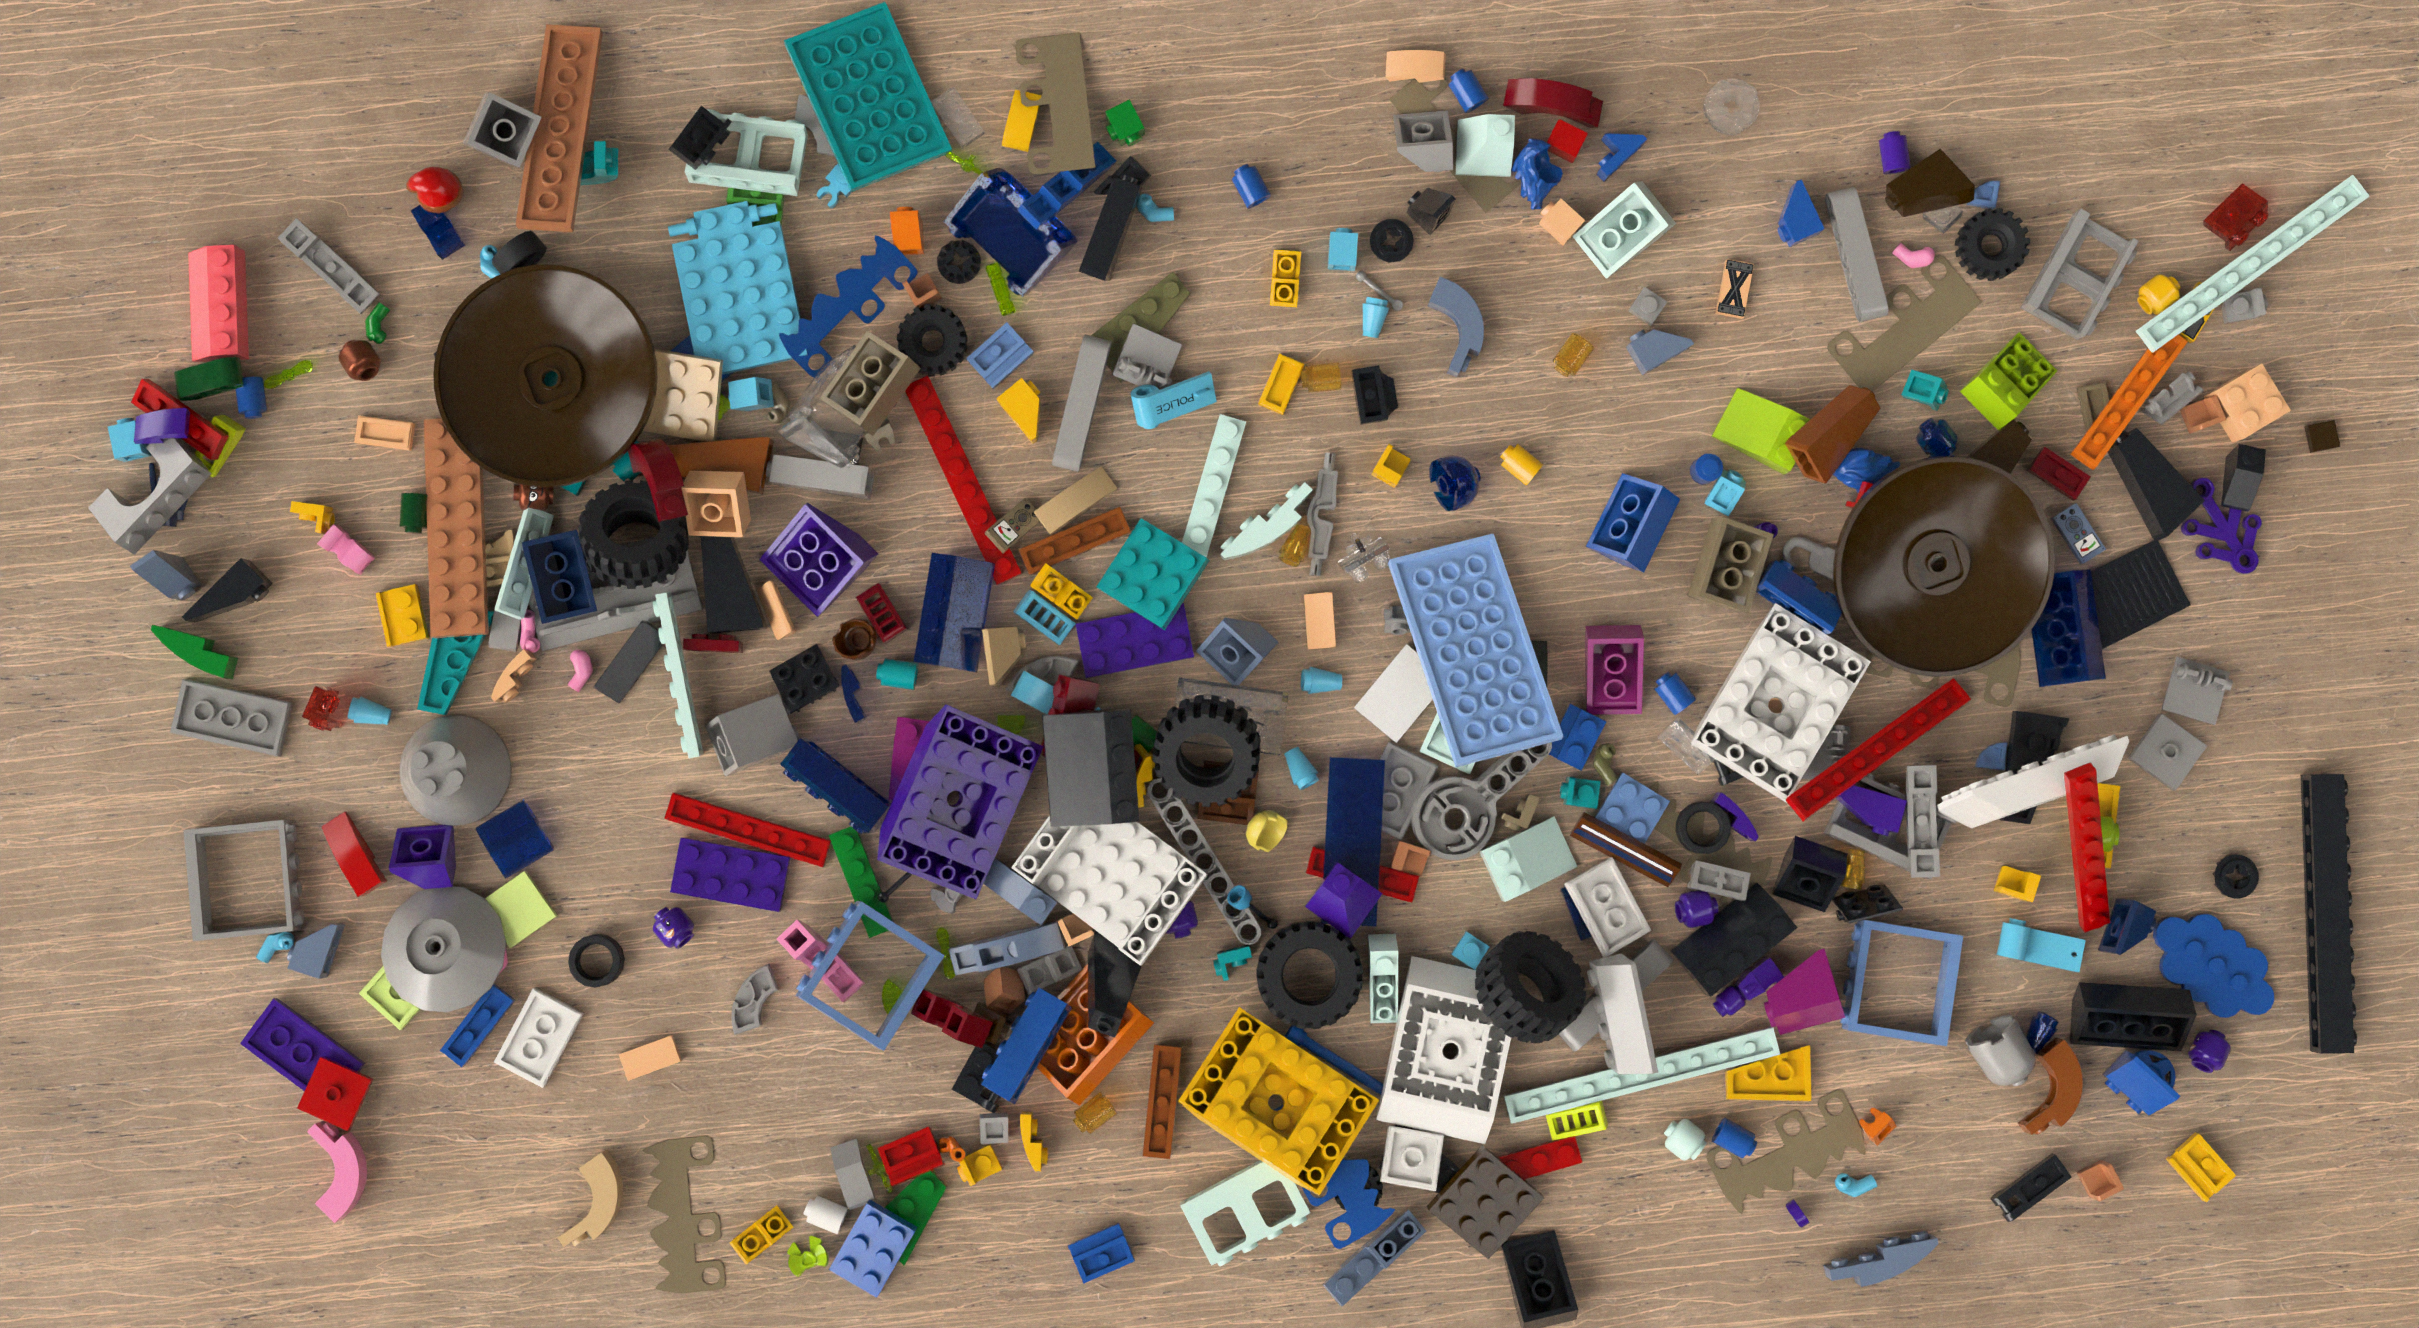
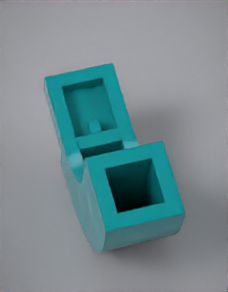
[580,141,618,186]

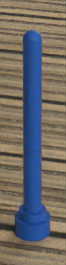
[1284,1025,1383,1095]

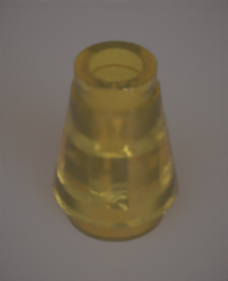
[1279,524,1311,567]
[1840,848,1865,890]

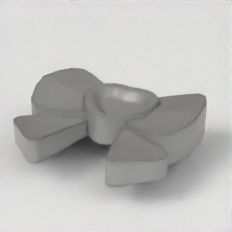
[931,888,963,914]

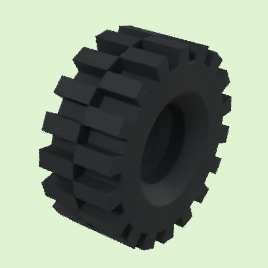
[1955,208,2031,281]
[897,304,968,377]

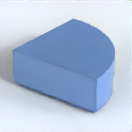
[1966,181,2000,210]
[1975,743,2008,770]

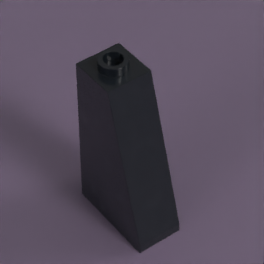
[1079,174,1143,281]
[2108,428,2205,541]
[700,536,767,634]
[1088,931,1142,1038]

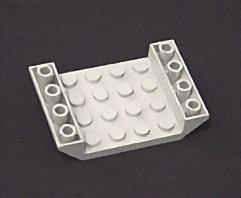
[1011,815,1208,966]

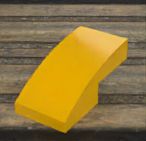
[1002,89,1042,152]

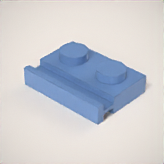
[966,322,1034,389]

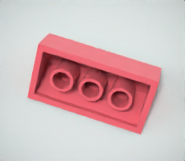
[189,245,249,362]

